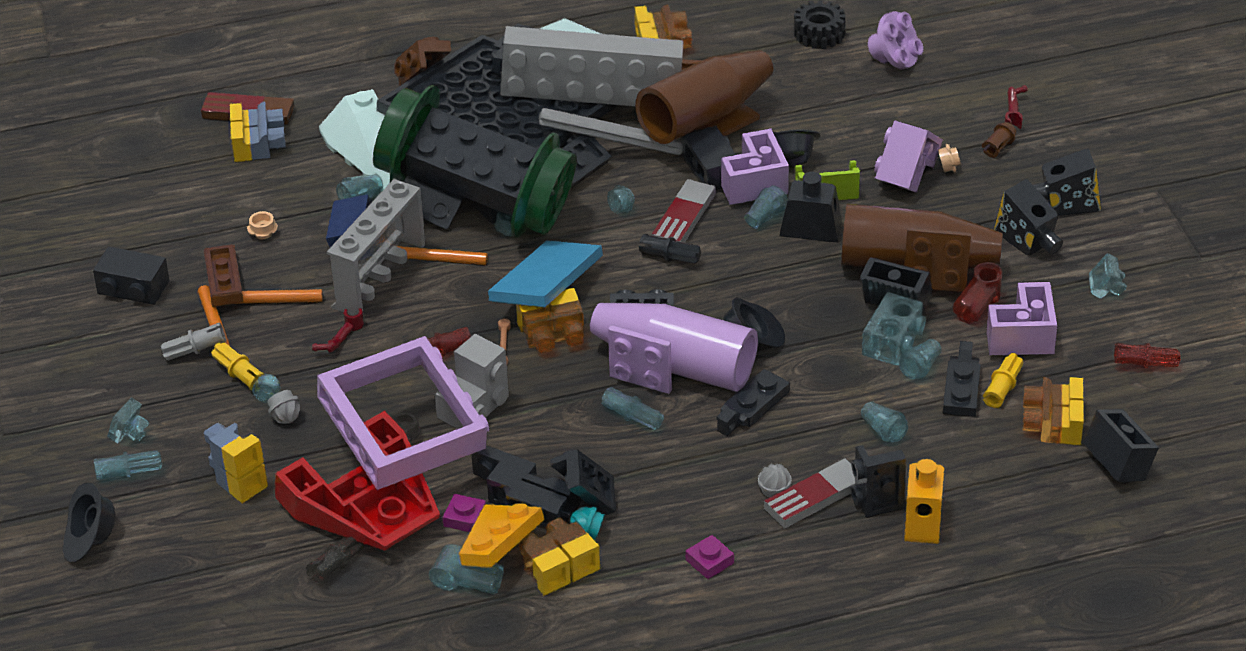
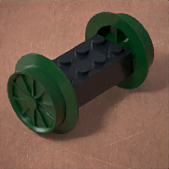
[373,85,577,238]

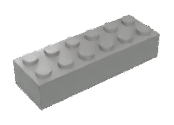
[501,26,683,106]

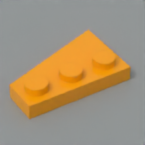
[459,504,544,568]

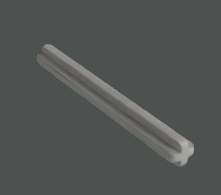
[539,108,683,155]

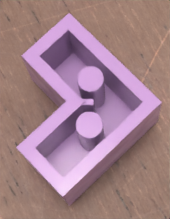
[875,120,943,193]
[721,129,789,205]
[987,282,1057,355]

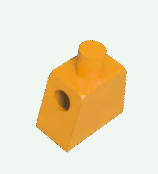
[904,459,944,544]

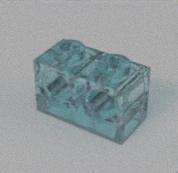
[862,292,926,366]

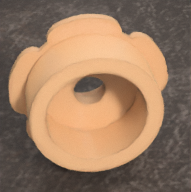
[938,144,961,173]
[247,211,278,239]

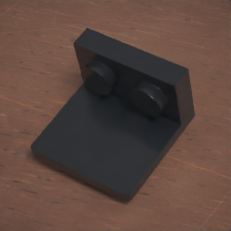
[404,175,465,230]

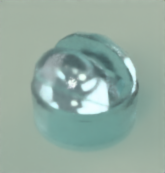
[252,374,280,403]

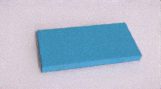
[488,240,603,307]

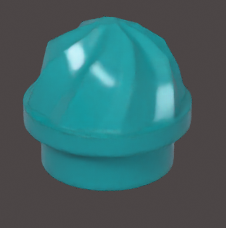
[570,507,605,540]

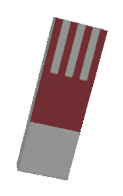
[652,179,715,243]
[764,458,855,529]

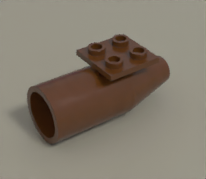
[635,50,774,144]
[841,204,1003,292]

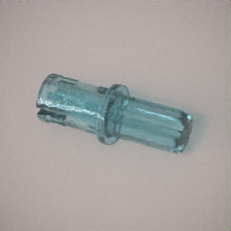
[601,387,664,430]
[94,450,162,480]

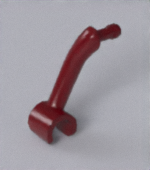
[1005,85,1028,129]
[312,308,364,353]

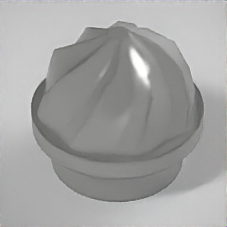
[267,390,300,424]
[758,463,792,497]

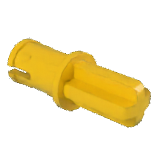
[211,343,266,391]
[983,353,1024,408]

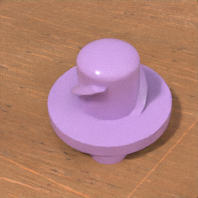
[868,11,923,69]

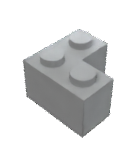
[435,334,509,429]

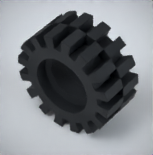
[794,0,846,49]

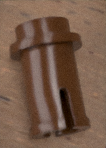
[982,122,1016,158]

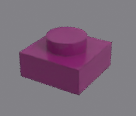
[443,494,486,532]
[685,535,734,579]

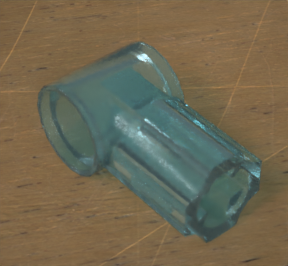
[429,544,504,594]

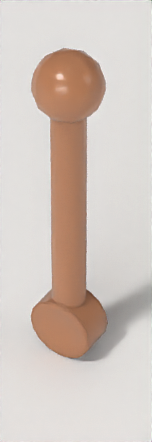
[498,319,511,364]

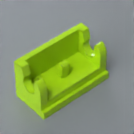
[794,160,860,200]

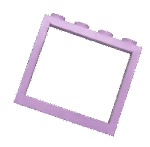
[317,336,489,490]

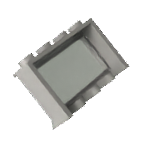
[327,179,425,316]

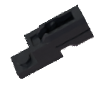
[471,445,581,532]

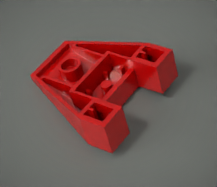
[275,411,440,551]

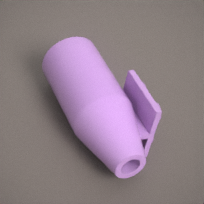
[590,303,758,394]

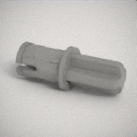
[161,322,226,360]

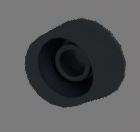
[773,129,821,167]
[723,297,785,347]
[63,483,116,562]

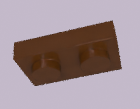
[394,37,451,86]

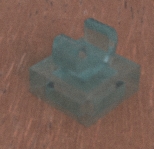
[1089,253,1127,299]
[107,398,149,443]

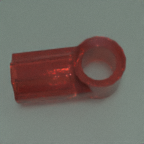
[953,262,1002,324]

